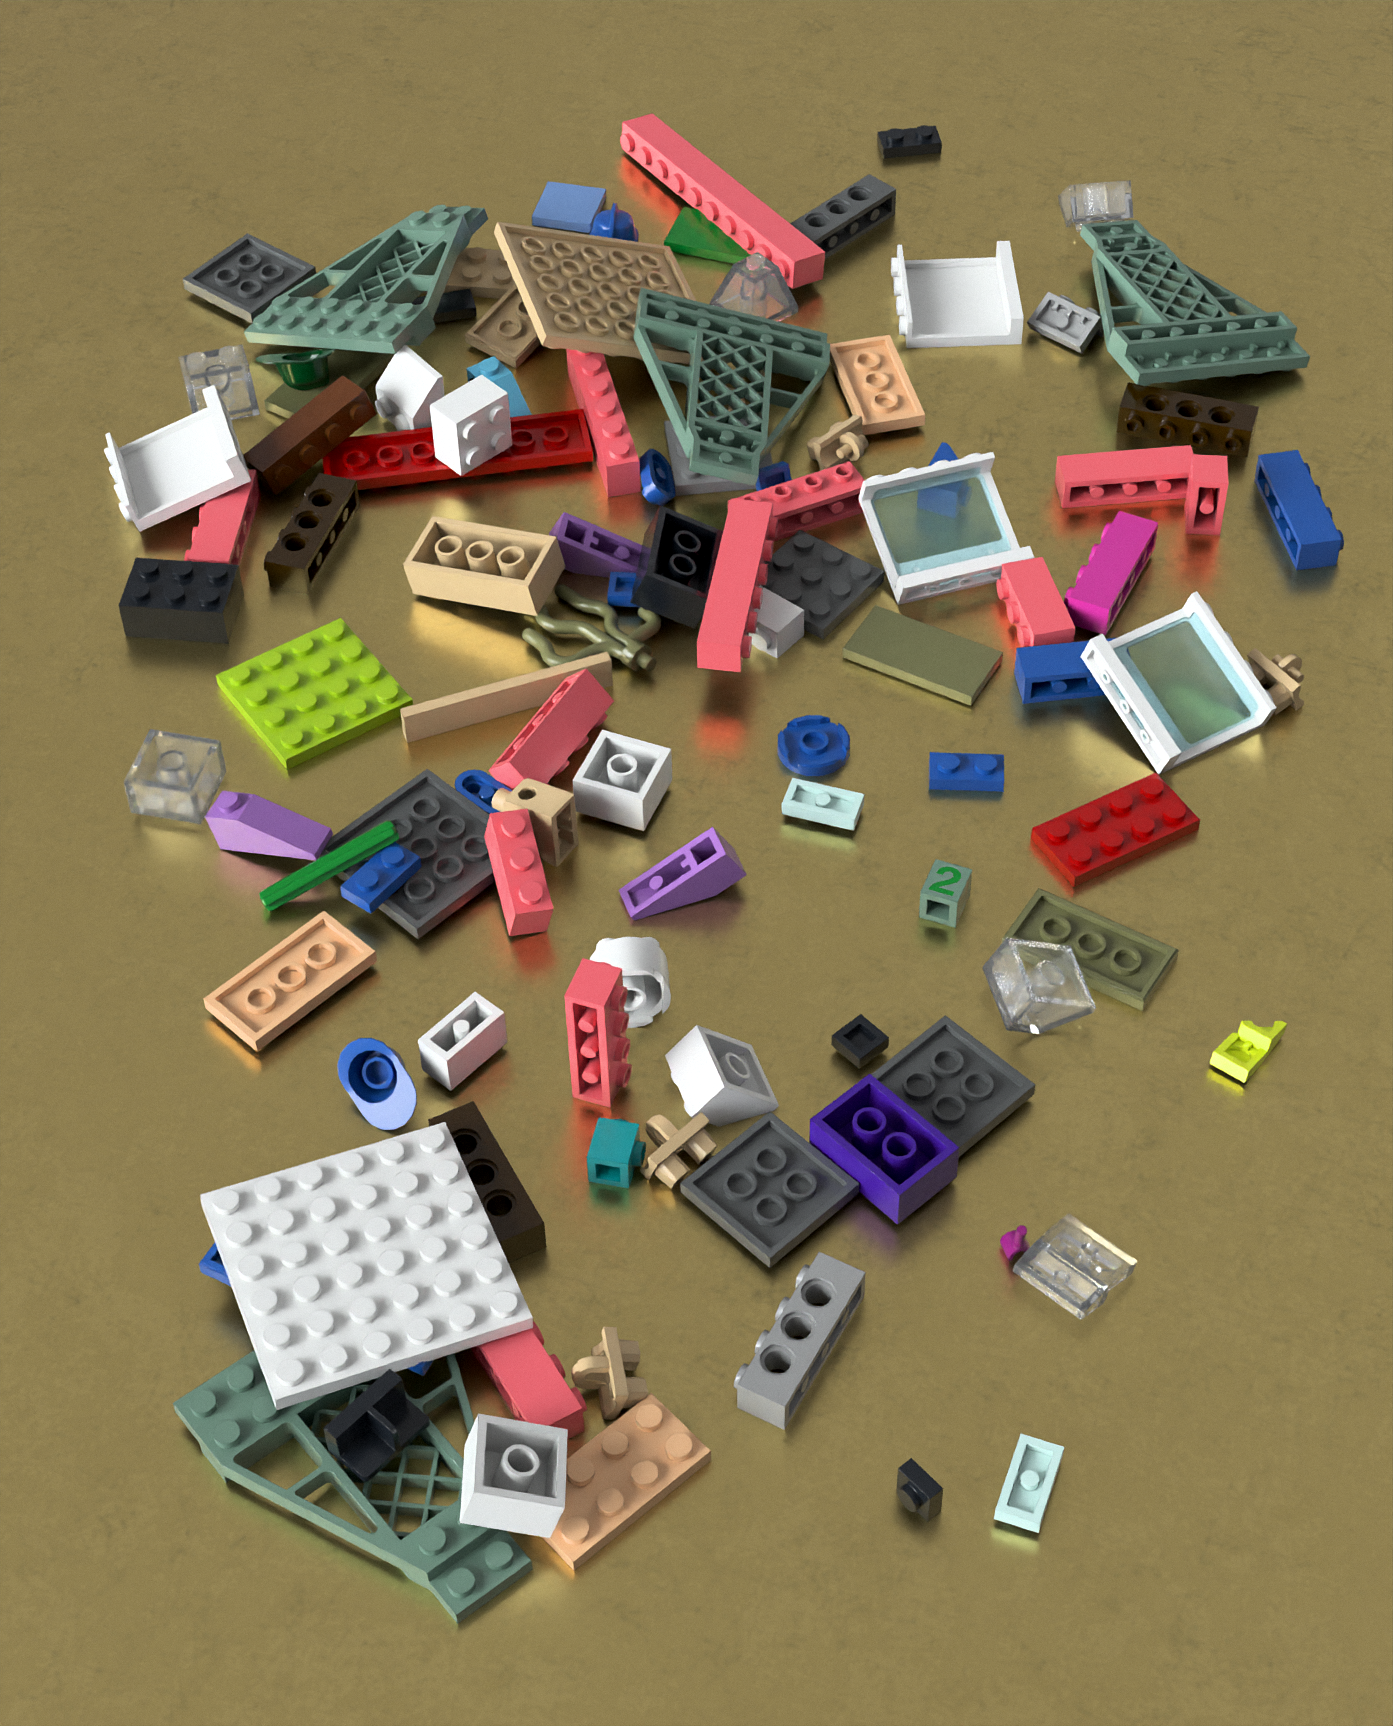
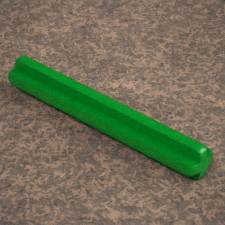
[259,820,400,911]

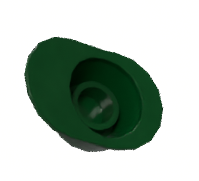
[256,348,335,390]

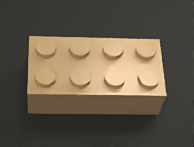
[403,516,565,616]

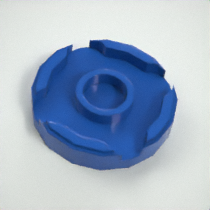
[778,715,850,776]

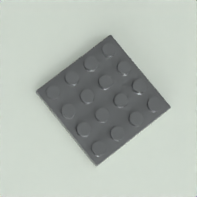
[318,769,495,939]

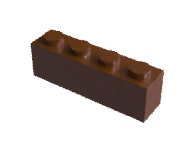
[243,375,377,496]

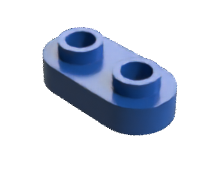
[639,449,676,506]
[455,770,512,815]

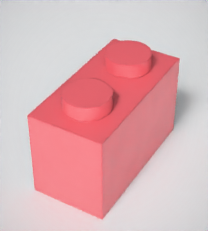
[1185,454,1229,535]

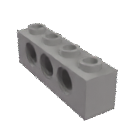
[734,1252,866,1430]

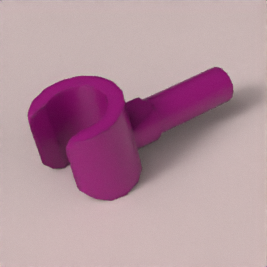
[1000,1225,1033,1261]

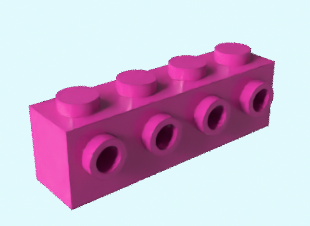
[1064,511,1158,635]

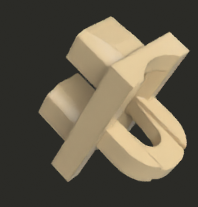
[640,1112,717,1189]
[571,1327,648,1420]

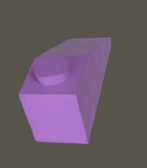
[549,512,642,578]
[205,791,333,860]
[619,827,747,921]

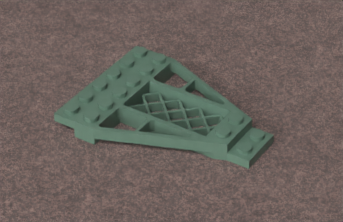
[244,205,488,354]
[1080,220,1310,386]
[633,288,830,486]
[173,1350,533,1624]

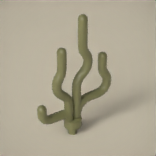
[522,584,662,671]

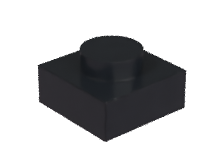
[831,1014,889,1069]
[896,1458,943,1522]

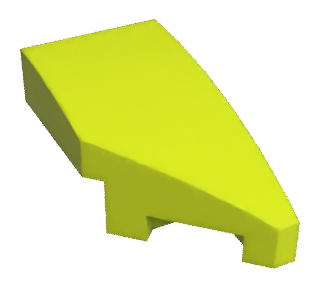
[1209,1021,1287,1083]

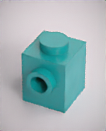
[587,1117,646,1189]

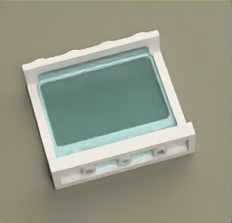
[858,452,1035,605]
[1081,591,1277,775]

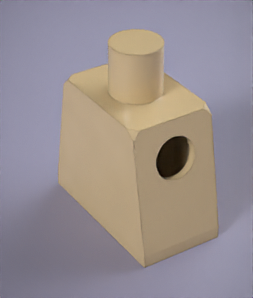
[491,778,579,867]

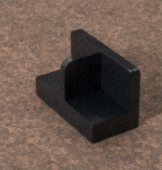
[323,1369,430,1482]

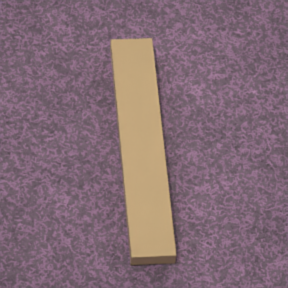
[400,652,613,743]

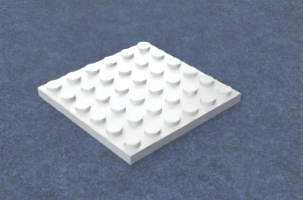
[200,1122,533,1410]

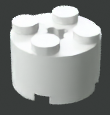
[590,937,671,1028]

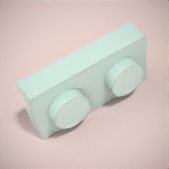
[782,778,865,831]
[994,1434,1064,1533]

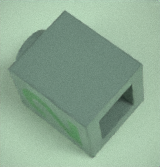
[919,859,972,928]

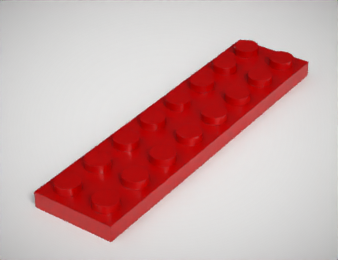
[322,409,593,490]

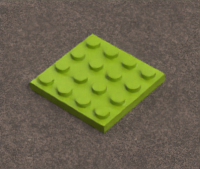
[216,618,413,770]

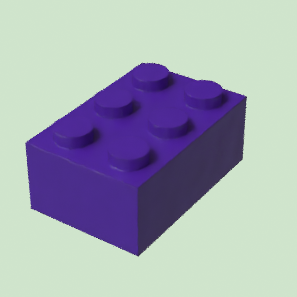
[809,1074,959,1225]

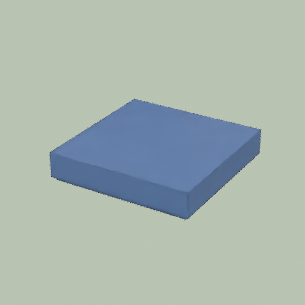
[532,181,607,233]

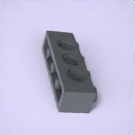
[790,174,896,259]

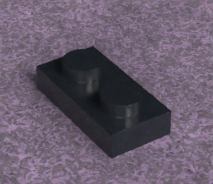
[877,125,942,159]

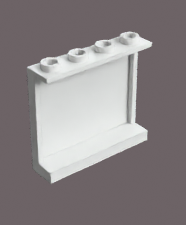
[891,241,1024,348]
[104,385,251,532]

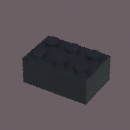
[630,505,723,629]
[118,558,244,644]

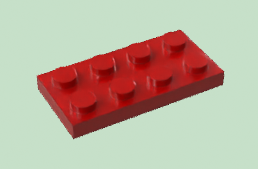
[1031,772,1200,887]

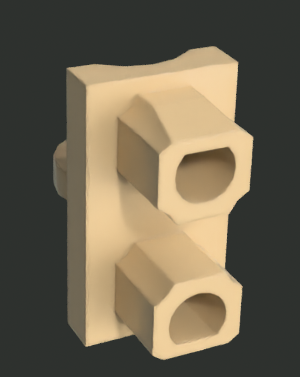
[807,415,869,471]
[1247,648,1304,715]

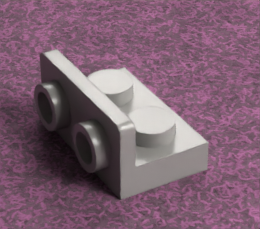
[1027,292,1104,353]

